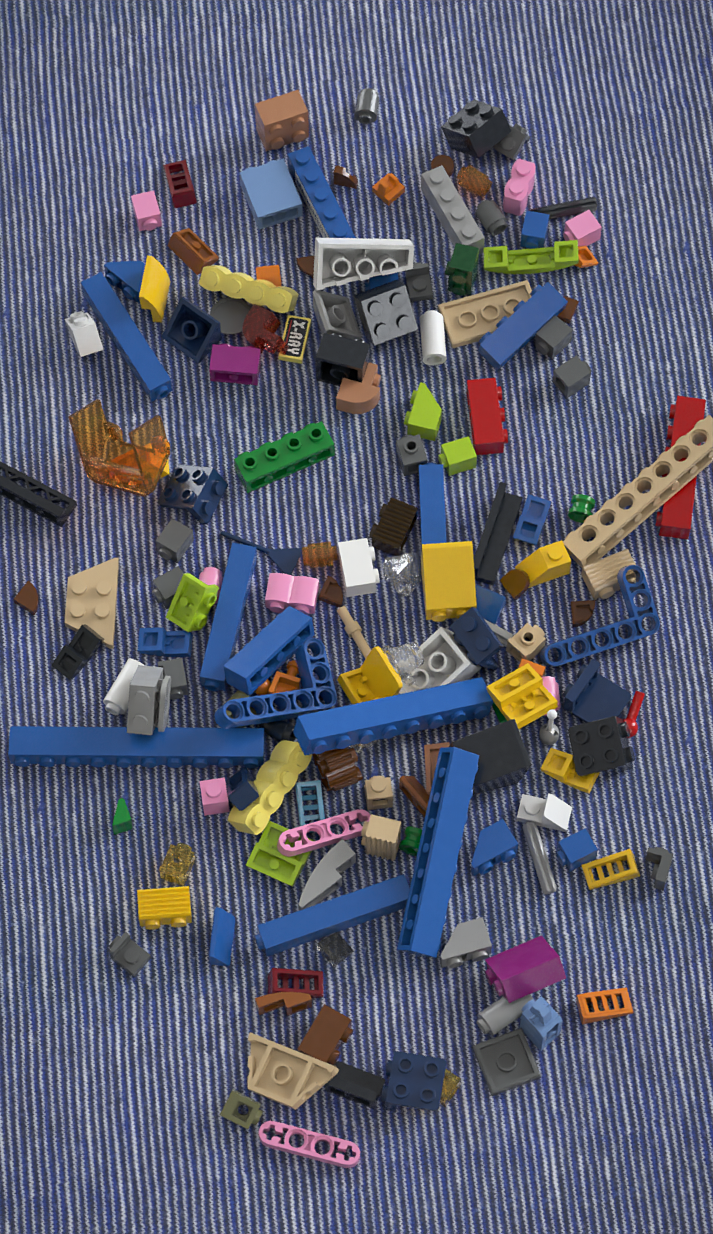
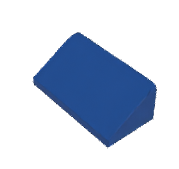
[475,584,506,625]
[209,907,235,966]

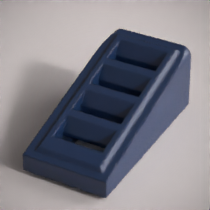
[226,767,259,811]

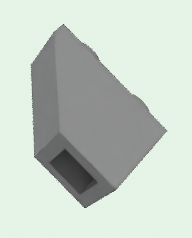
[440,917,492,968]

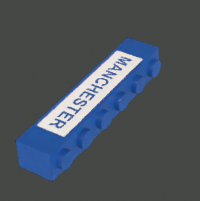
[287,146,355,238]

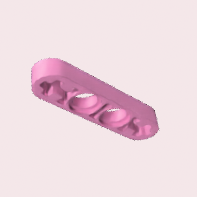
[277,809,371,857]
[259,1121,360,1168]

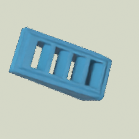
[294,780,325,833]

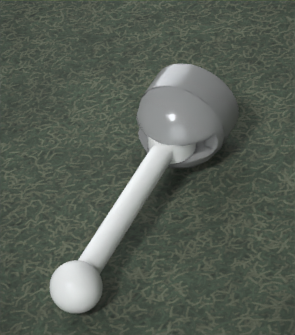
[539,710,560,745]

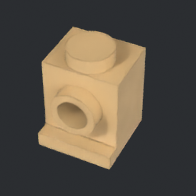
[506,623,546,662]
[364,776,393,810]

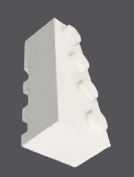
[313,238,414,290]

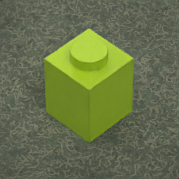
[438,436,477,476]

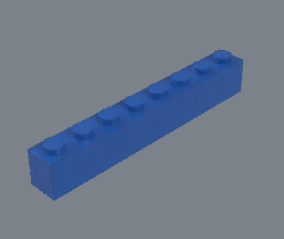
[293,677,494,755]
[397,747,479,958]

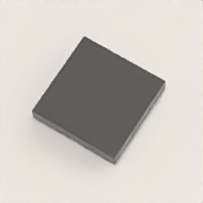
[472,1028,541,1096]

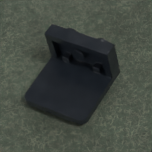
[568,716,635,776]

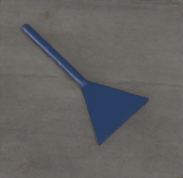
[220,531,304,575]

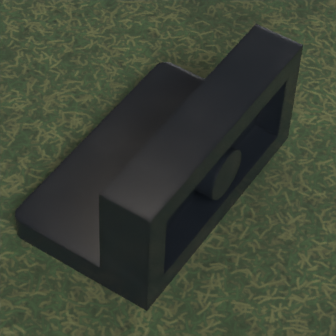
[325,1061,385,1109]

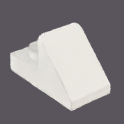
[516,793,572,832]

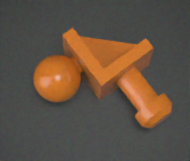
[254,660,301,696]

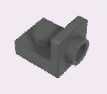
[405,263,433,302]
[646,847,673,891]
[109,932,151,977]

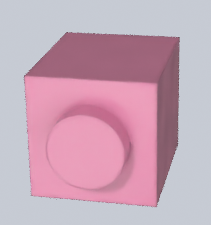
[131,191,162,231]
[563,210,602,247]
[199,777,230,816]

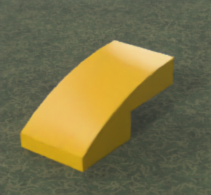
[540,748,600,794]

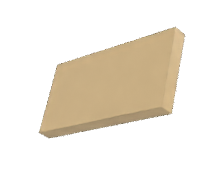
[438,280,532,349]

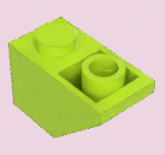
[404,382,442,441]

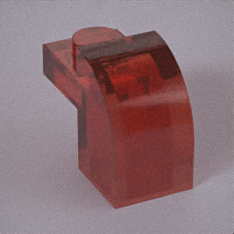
[243,304,289,355]

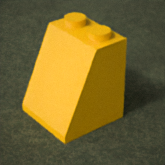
[421,541,477,622]

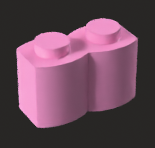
[503,159,535,216]
[265,573,319,615]

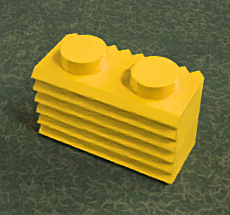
[137,886,192,930]

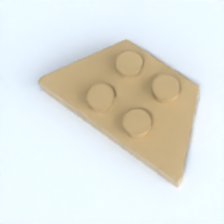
[65,558,119,649]
[248,1033,339,1110]

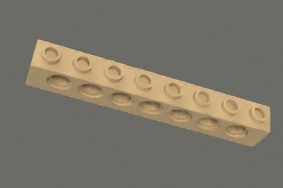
[563,415,713,567]

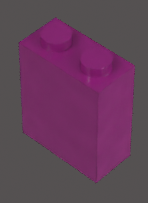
[484,935,566,1003]

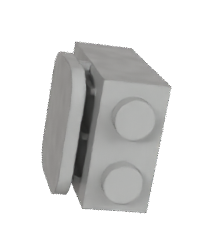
[127,665,171,735]

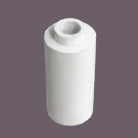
[420,310,447,365]
[103,659,145,715]

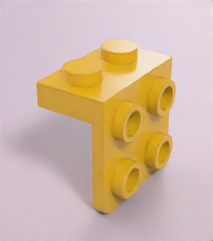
[337,646,403,704]

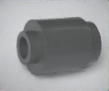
[354,88,380,124]
[475,200,508,236]

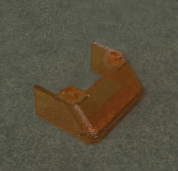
[68,399,171,497]

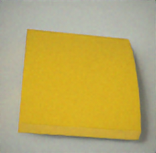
[139,255,170,323]
[486,663,558,729]

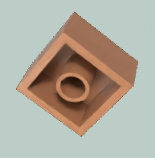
[255,90,309,151]

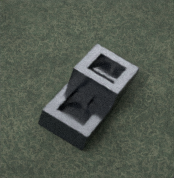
[51,624,104,680]

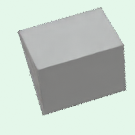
[313,289,362,340]

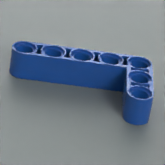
[540,565,660,667]
[215,638,337,728]

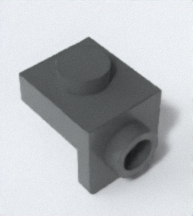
[493,123,531,160]

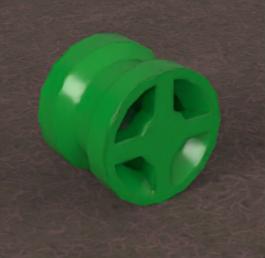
[568,494,596,523]
[399,826,422,856]

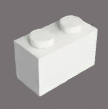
[338,538,380,597]

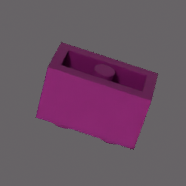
[209,343,261,385]

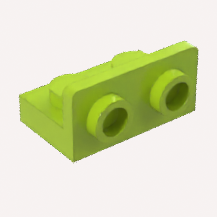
[165,573,219,632]

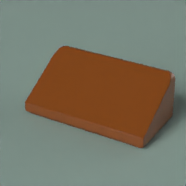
[168,228,219,275]
[399,776,430,818]

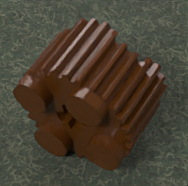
[312,746,363,792]

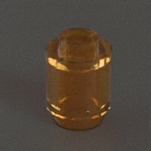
[456,165,493,198]
[302,541,338,568]

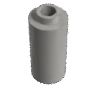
[477,994,534,1036]

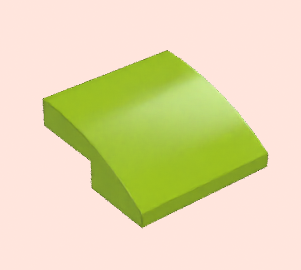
[246,821,315,887]

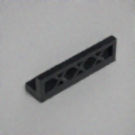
[0,461,77,527]
[474,482,523,586]

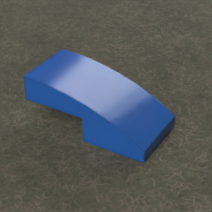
[513,494,552,546]
[137,627,193,657]

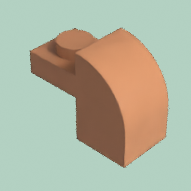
[336,363,381,414]

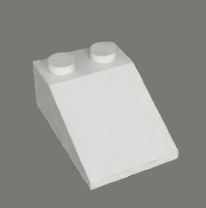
[395,627,481,694]

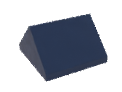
[162,297,222,363]

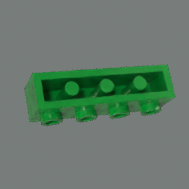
[234,421,335,493]

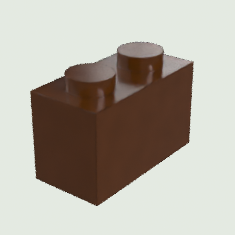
[298,1004,354,1066]

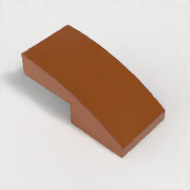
[255,992,312,1016]

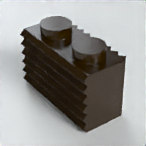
[369,497,418,557]

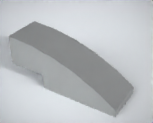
[298,839,356,911]

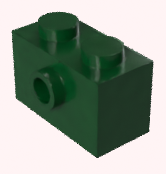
[445,243,479,296]

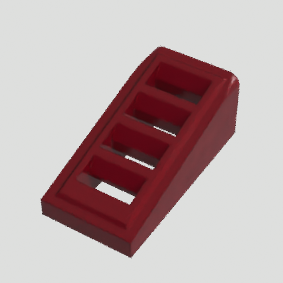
[163,160,197,208]
[268,968,324,998]

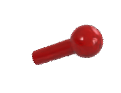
[623,691,645,738]

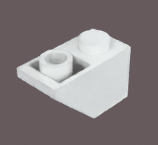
[65,311,103,357]

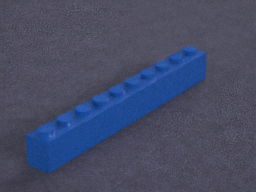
[8,726,265,769]

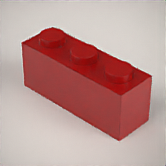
[466,378,508,455]

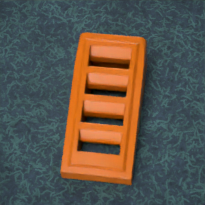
[576,987,633,1025]

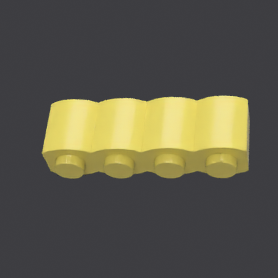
[199,265,299,313]
[228,740,312,835]

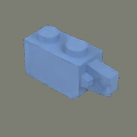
[519,996,563,1051]

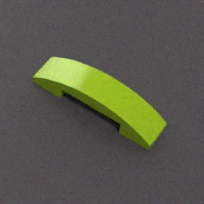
[484,240,579,274]

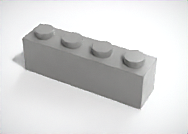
[421,165,485,254]

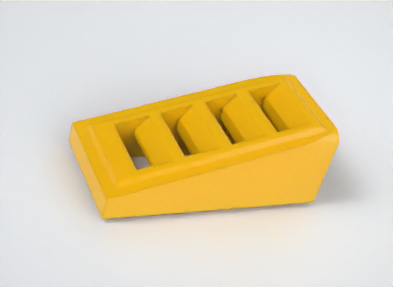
[581,849,640,890]

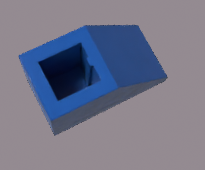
[104,261,145,304]
[471,819,518,877]

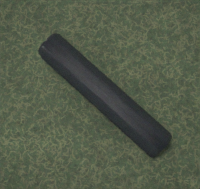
[529,197,598,219]

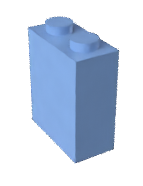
[239,158,303,230]

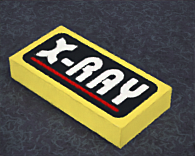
[278,315,311,364]

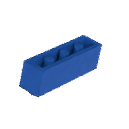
[478,282,568,371]
[223,606,315,696]

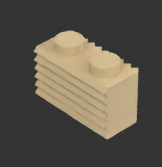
[581,549,636,600]
[361,814,401,861]

